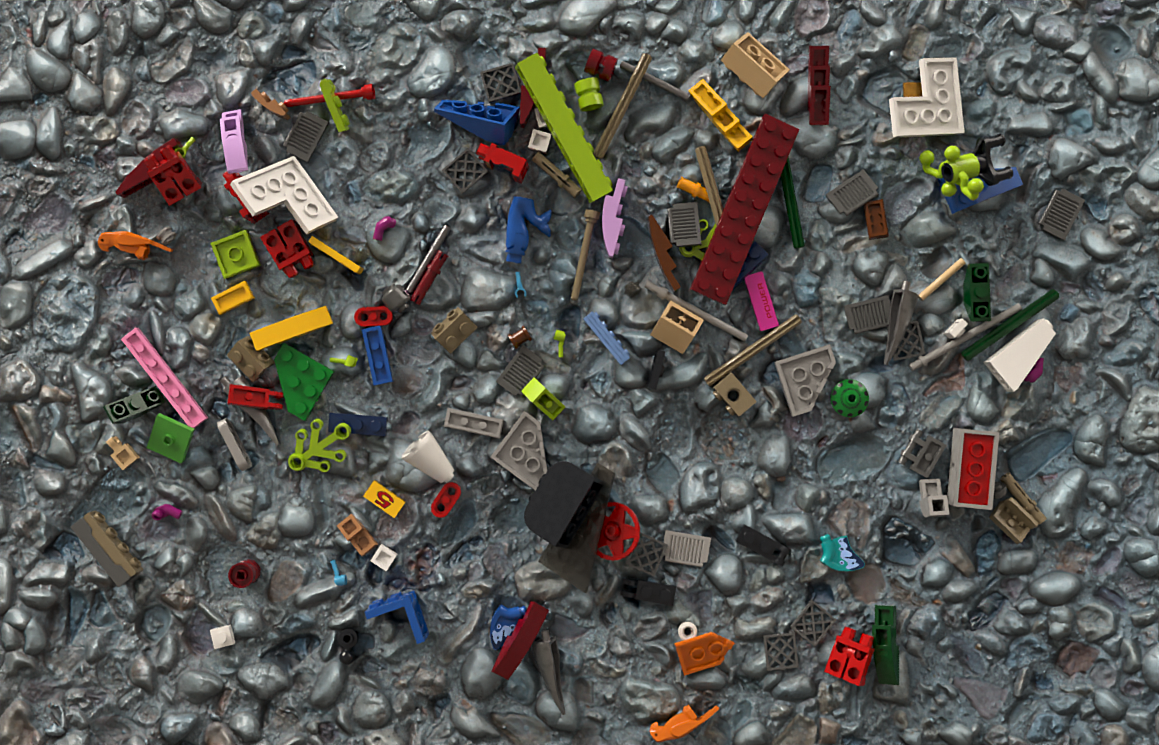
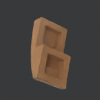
[337,514,378,557]

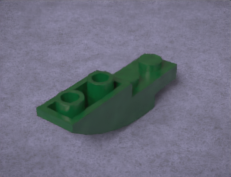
[872,605,899,685]

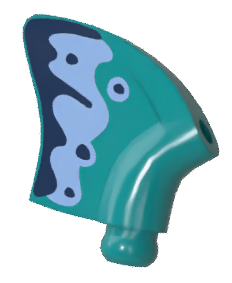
[820,534,865,571]

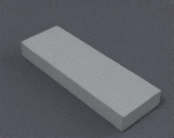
[444,408,504,439]

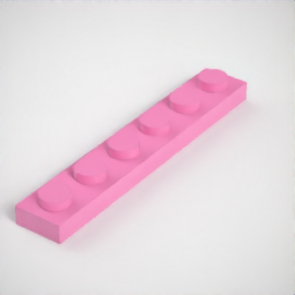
[121,327,208,429]

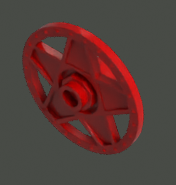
[586,502,640,560]

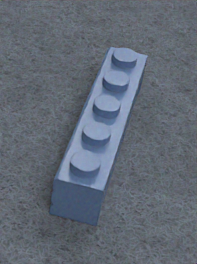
[583,311,630,365]

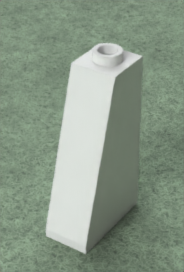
[983,318,1056,392]

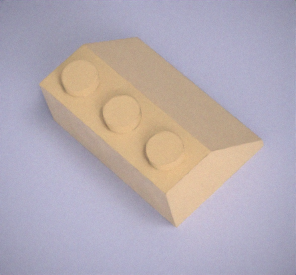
[721,32,790,98]

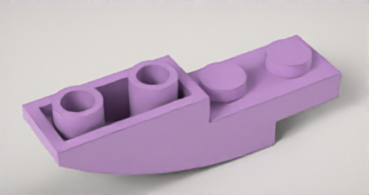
[220,109,248,174]
[602,178,628,259]

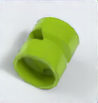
[574,77,604,112]

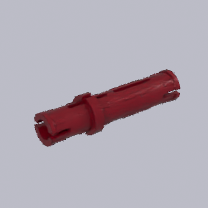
[410,250,449,305]

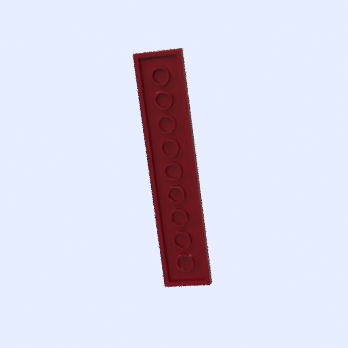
[690,113,800,305]

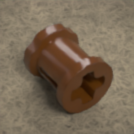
[508,325,532,349]

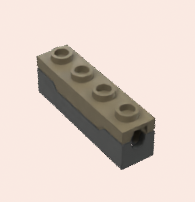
[71,511,143,587]

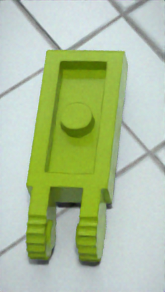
[319,79,350,132]

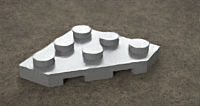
[774,344,836,417]
[491,411,548,491]

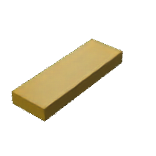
[309,236,364,274]

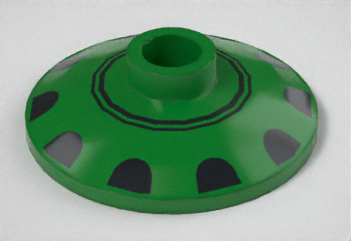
[830,379,869,417]

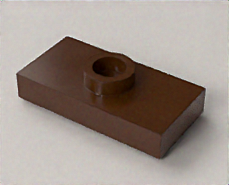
[863,199,889,240]

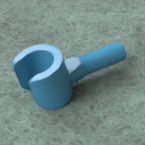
[515,272,527,298]
[330,560,347,586]

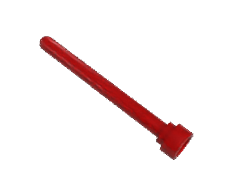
[284,84,376,107]

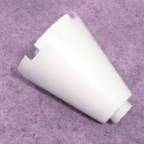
[401,431,454,483]

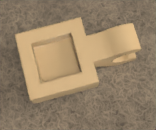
[106,436,140,470]

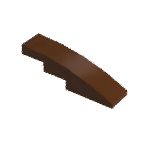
[648,214,681,293]

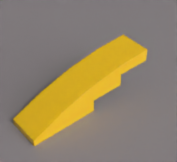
[688,79,753,152]
[250,306,333,351]

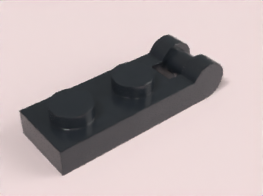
[735,524,792,567]

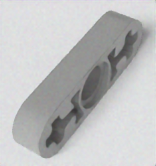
[217,418,252,471]

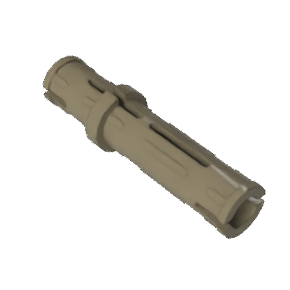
[532,152,582,198]
[999,472,1047,524]

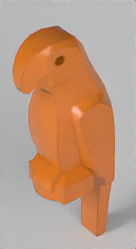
[98,231,173,260]
[650,705,719,742]

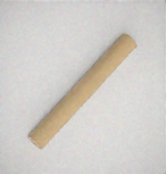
[918,258,966,301]

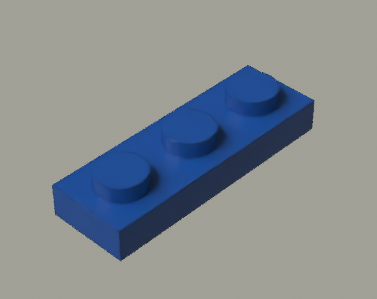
[362,326,394,386]

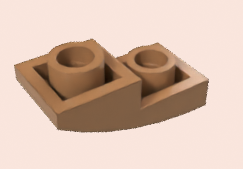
[251,89,290,120]

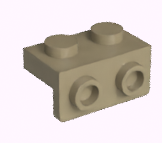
[431,307,478,354]
[227,336,275,382]
[989,498,1039,544]

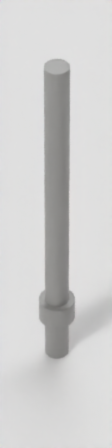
[644,281,748,342]

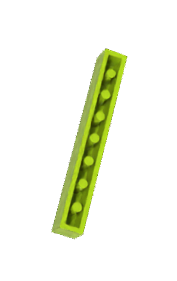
[515,53,613,203]

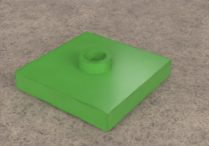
[147,413,195,463]

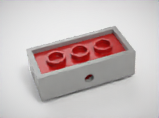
[947,428,999,510]

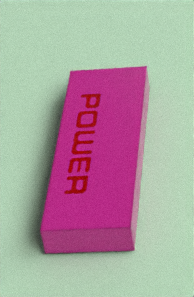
[744,271,779,332]

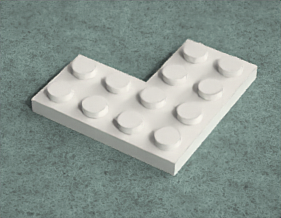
[889,58,965,138]
[230,156,338,235]

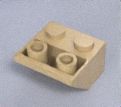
[650,300,704,354]

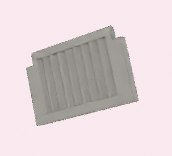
[662,530,711,567]

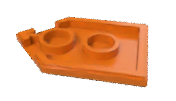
[674,632,735,676]

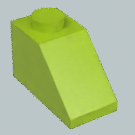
[521,378,566,420]

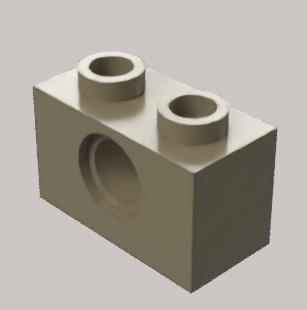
[712,372,757,417]

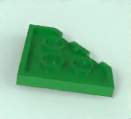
[274,343,335,421]

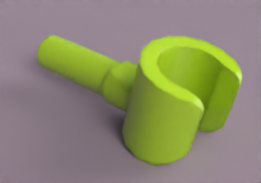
[175,137,195,159]
[554,330,566,357]
[330,355,358,367]

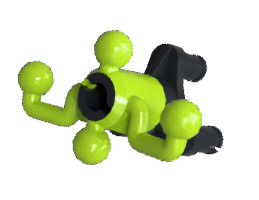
[919,133,1013,201]

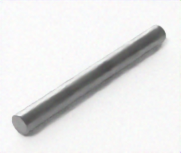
[619,61,691,101]
[406,225,451,293]

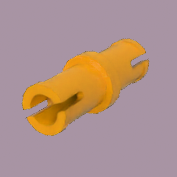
[676,176,710,203]

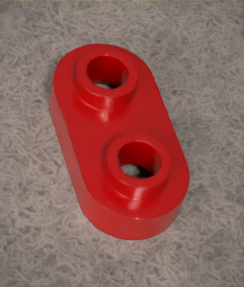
[354,306,394,327]
[431,482,461,518]

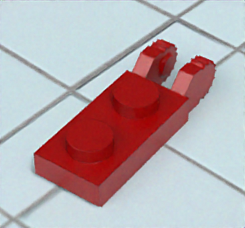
[227,384,284,410]

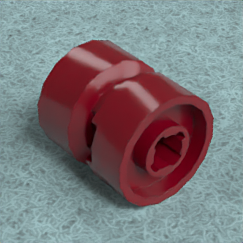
[584,48,618,82]
[228,559,261,588]

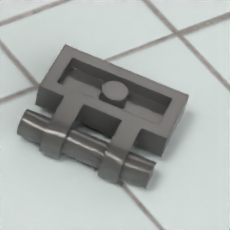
[898,429,946,478]

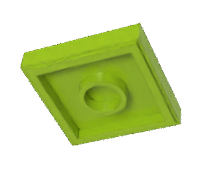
[210,230,261,279]

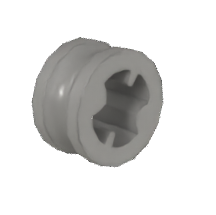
[157,226,177,245]

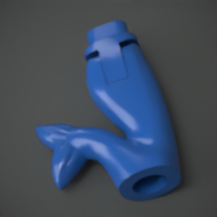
[505,196,552,264]

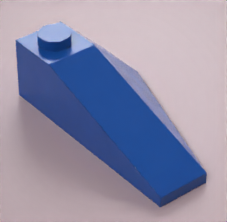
[434,100,520,145]
[937,167,1023,214]

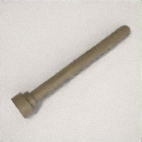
[571,209,600,301]

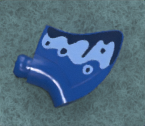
[490,604,527,650]

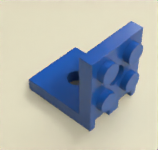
[364,590,429,644]

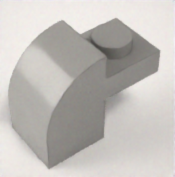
[919,479,950,517]

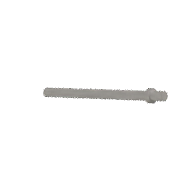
[909,303,1022,371]

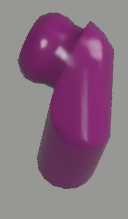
[373,216,396,241]
[1024,358,1044,383]
[152,504,183,521]

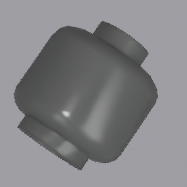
[382,284,411,313]

